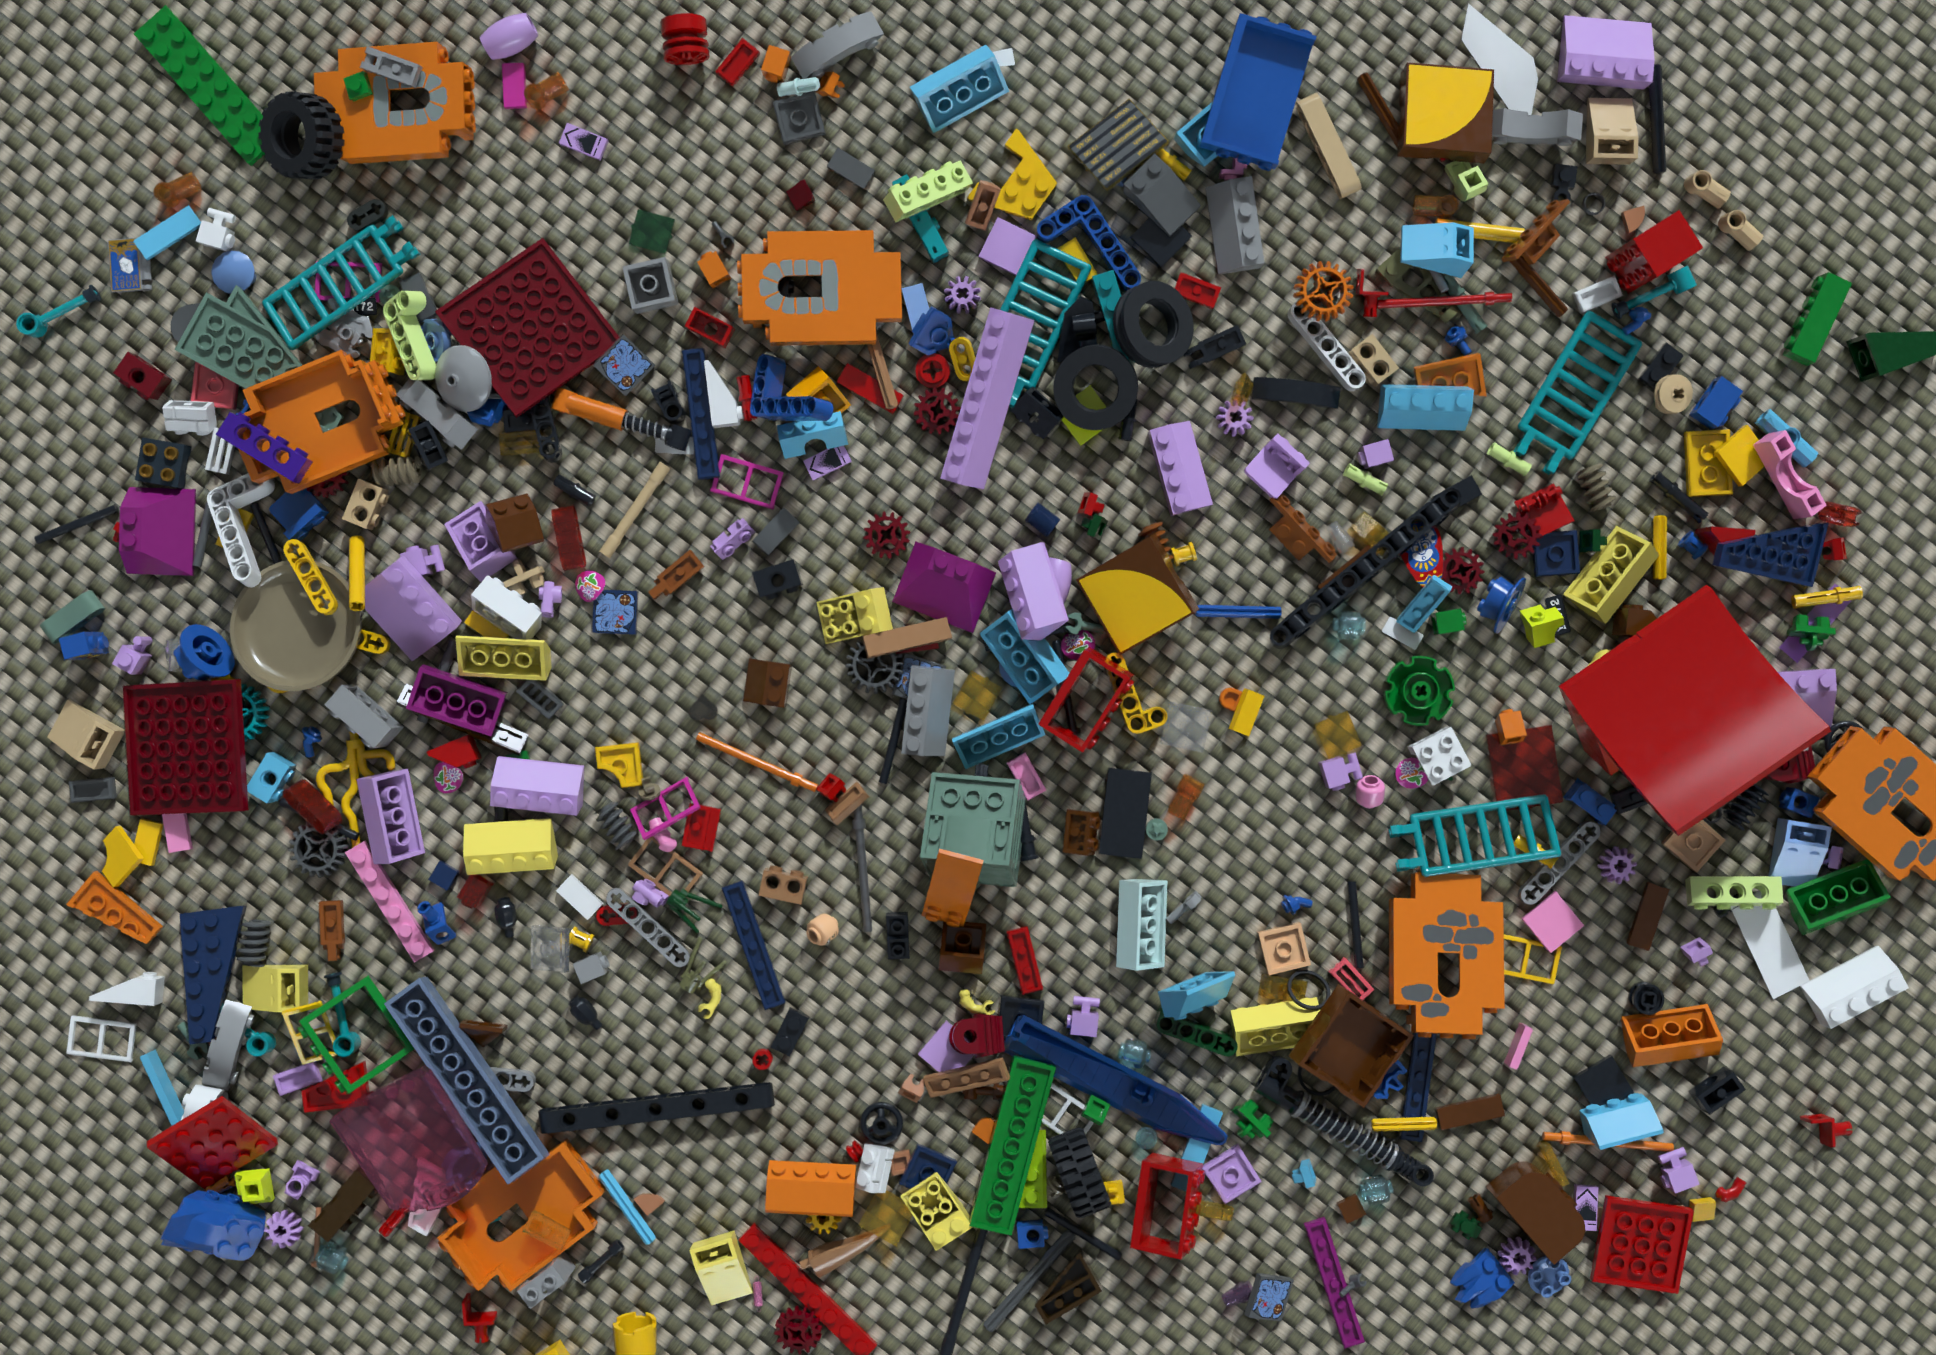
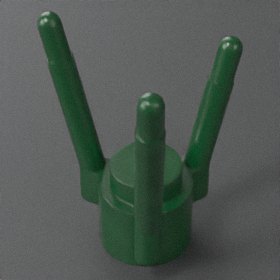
[666,888,723,933]

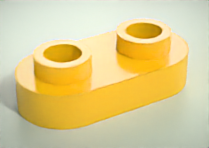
[949,337,975,381]

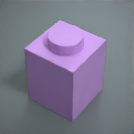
[1357,439,1394,469]

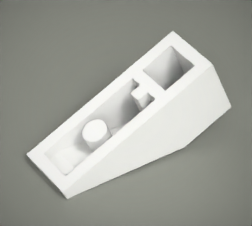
[704,360,743,428]
[89,972,165,1006]

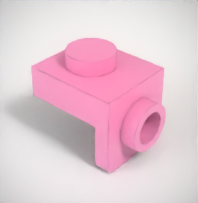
[1219,158,1247,181]

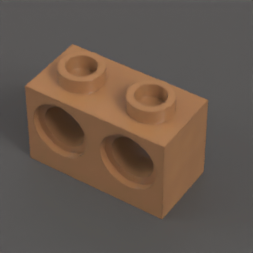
[758,865,808,905]

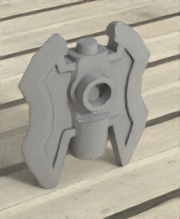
[311,298,373,359]

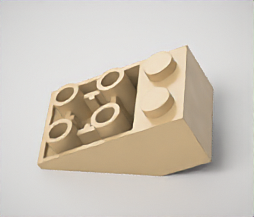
[1586,98,1638,165]
[47,699,125,770]

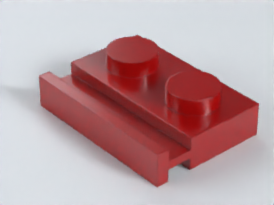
[682,803,722,852]

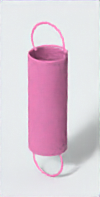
[753,1276,763,1311]

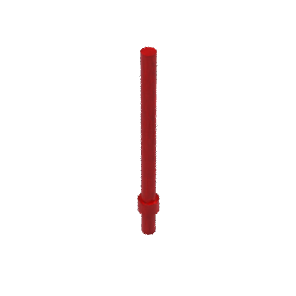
[1377,292,1512,309]

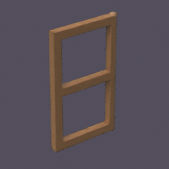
[628,836,703,897]

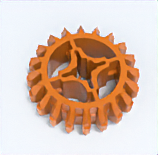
[1293,261,1354,322]

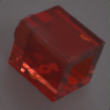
[457,874,494,909]

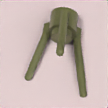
[679,937,727,994]

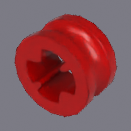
[752,1049,773,1070]
[846,1140,863,1163]

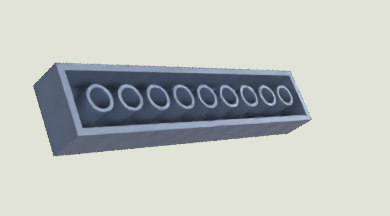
[384,977,550,1184]

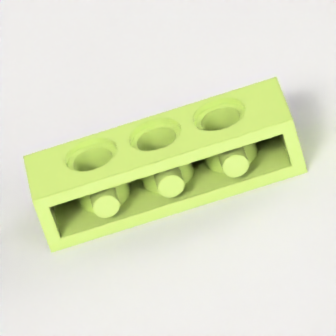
[1685,876,1784,910]

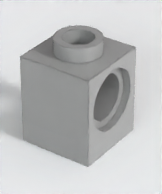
[573,951,610,984]

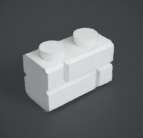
[162,400,217,436]
[855,1144,895,1193]

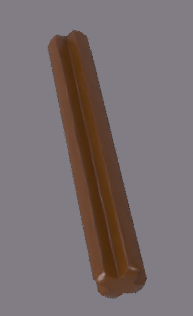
[1357,72,1399,148]
[1504,251,1568,317]

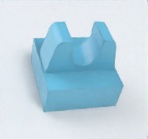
[1292,1159,1316,1188]

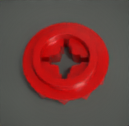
[915,353,950,388]

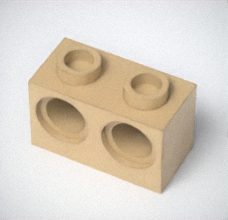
[1348,334,1399,387]
[342,479,389,530]

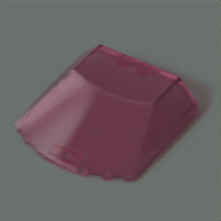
[330,1065,488,1212]

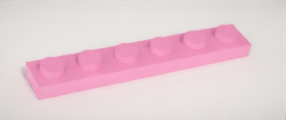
[345,840,435,963]

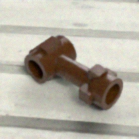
[963,1083,1004,1100]

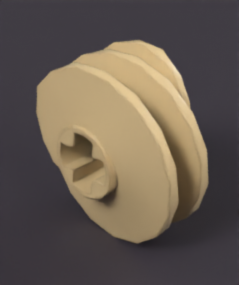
[1654,374,1693,414]

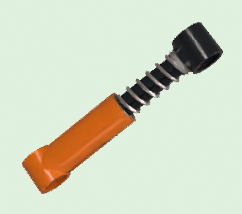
[551,388,692,451]

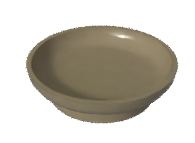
[230,560,362,691]

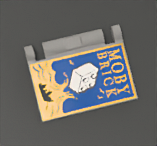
[108,238,152,293]

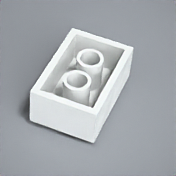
[471,575,542,640]

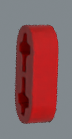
[596,903,639,926]

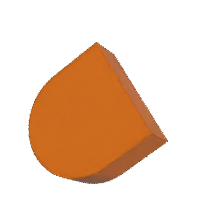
[1219,688,1242,712]
[972,1117,995,1144]

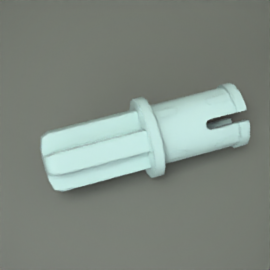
[777,77,820,97]

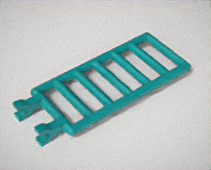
[262,215,421,350]
[1000,239,1091,408]
[1513,311,1642,475]
[1388,794,1561,877]

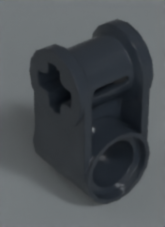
[651,380,686,424]

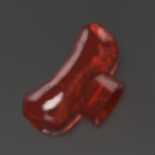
[1817,501,1862,527]

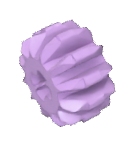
[944,276,981,314]
[1216,399,1254,437]
[1597,846,1637,884]
[264,1210,304,1249]
[1497,1237,1537,1275]

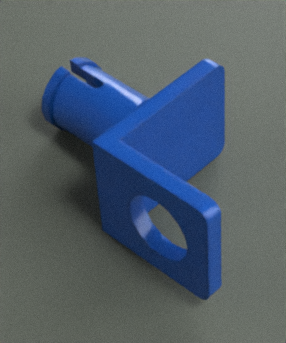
[417,901,456,945]

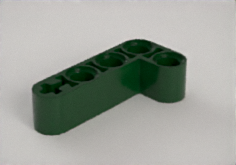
[1155,1003,1238,1057]

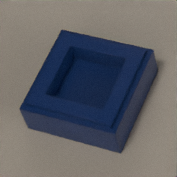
[428,861,460,891]

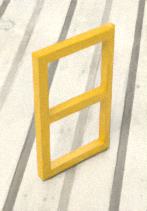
[1504,934,1562,984]
[282,1001,337,1065]

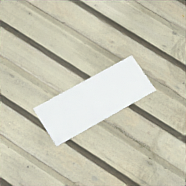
[1731,891,1810,999]

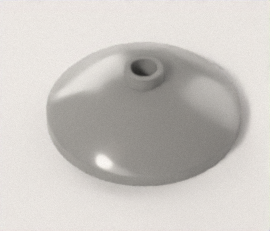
[435,345,492,412]

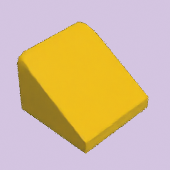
[1689,1197,1716,1222]

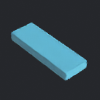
[133,205,201,260]
[1396,575,1452,633]

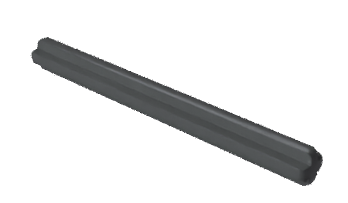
[984,1229,1076,1332]

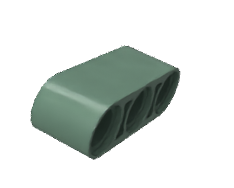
[40,590,105,644]

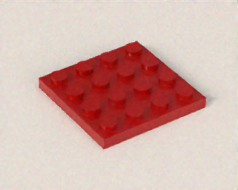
[147,1096,278,1189]
[1590,1195,1694,1294]

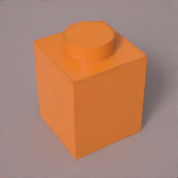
[761,45,791,83]
[697,251,731,289]
[1495,709,1527,745]

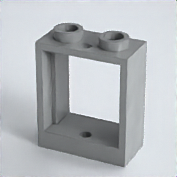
[517,1251,576,1309]

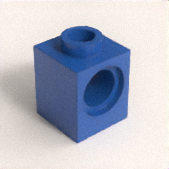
[1779,787,1820,818]
[1017,1219,1048,1249]

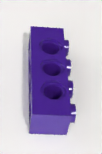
[216,412,313,484]

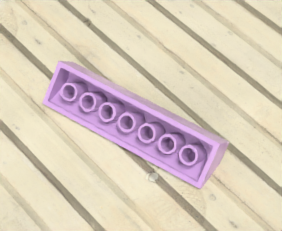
[940,307,1034,489]

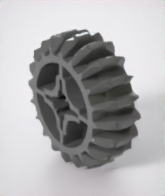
[845,641,904,694]
[288,819,350,878]

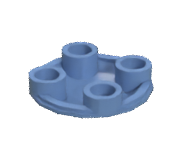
[211,250,256,294]
[1528,1256,1571,1298]

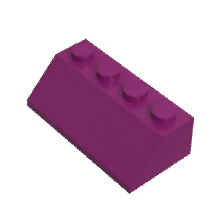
[406,664,508,736]

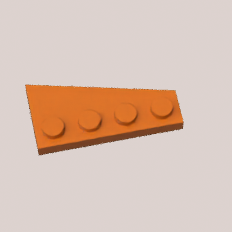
[66,871,163,944]

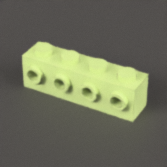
[883,160,973,222]

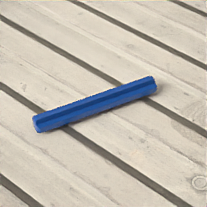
[1195,605,1282,619]

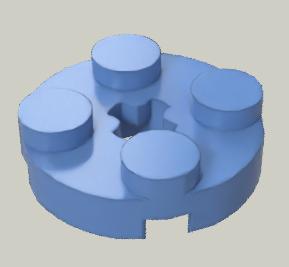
[421,319,452,363]

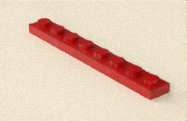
[738,1223,877,1355]

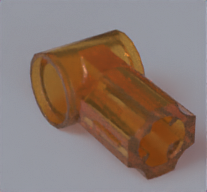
[524,72,569,110]
[153,172,202,208]
[1412,195,1459,219]
[1167,773,1205,820]

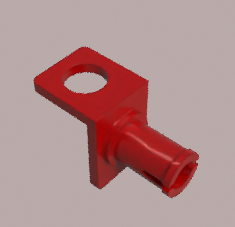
[1355,269,1389,317]
[1800,1114,1853,1148]
[462,1293,497,1343]

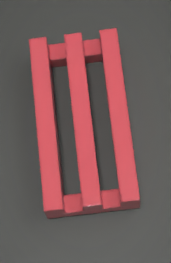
[1328,957,1375,1000]

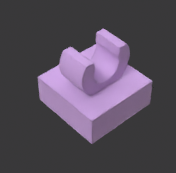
[1822,846,1844,869]
[1680,937,1713,967]

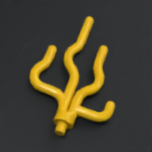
[316,731,395,848]

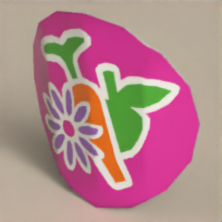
[575,571,606,602]
[1061,630,1095,660]
[1395,758,1429,789]
[434,762,464,793]

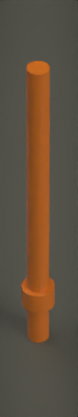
[696,732,818,792]
[1542,1131,1674,1152]

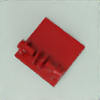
[1514,483,1575,536]

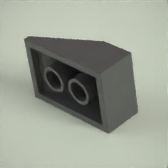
[1124,154,1201,237]

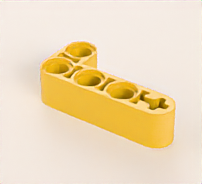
[1106,652,1167,734]

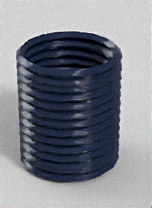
[1025,502,1060,537]

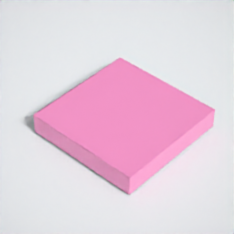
[1521,891,1584,953]

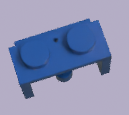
[1563,778,1617,825]

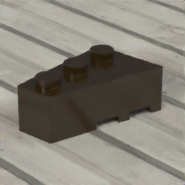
[308,1164,383,1242]
[1035,1249,1103,1325]

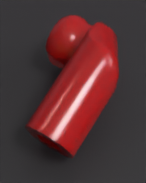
[1715,1177,1747,1202]

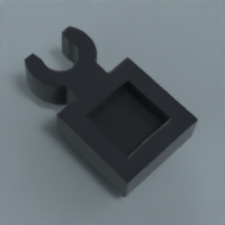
[1551,164,1578,201]

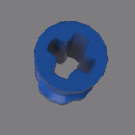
[1677,531,1708,560]

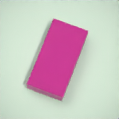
[502,63,527,109]

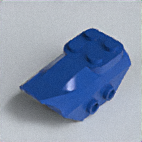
[161,1190,266,1261]

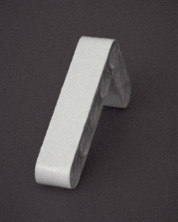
[1287,276,1366,391]
[207,473,275,588]

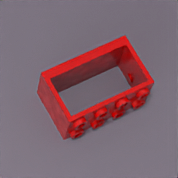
[1605,210,1703,294]
[1038,647,1135,753]
[1130,1153,1205,1260]

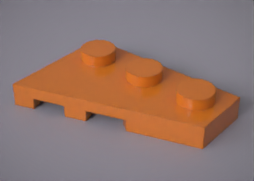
[1414,353,1487,397]

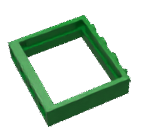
[297,975,414,1095]

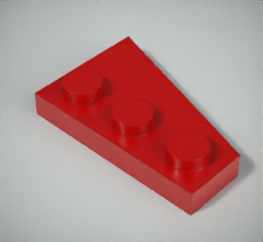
[301,1060,371,1113]

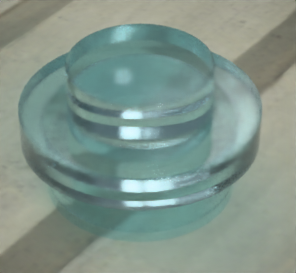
[1135,1127,1157,1149]

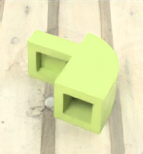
[1444,161,1488,201]

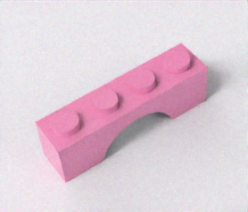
[1753,430,1827,519]

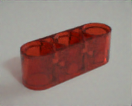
[551,505,586,571]
[283,779,342,834]

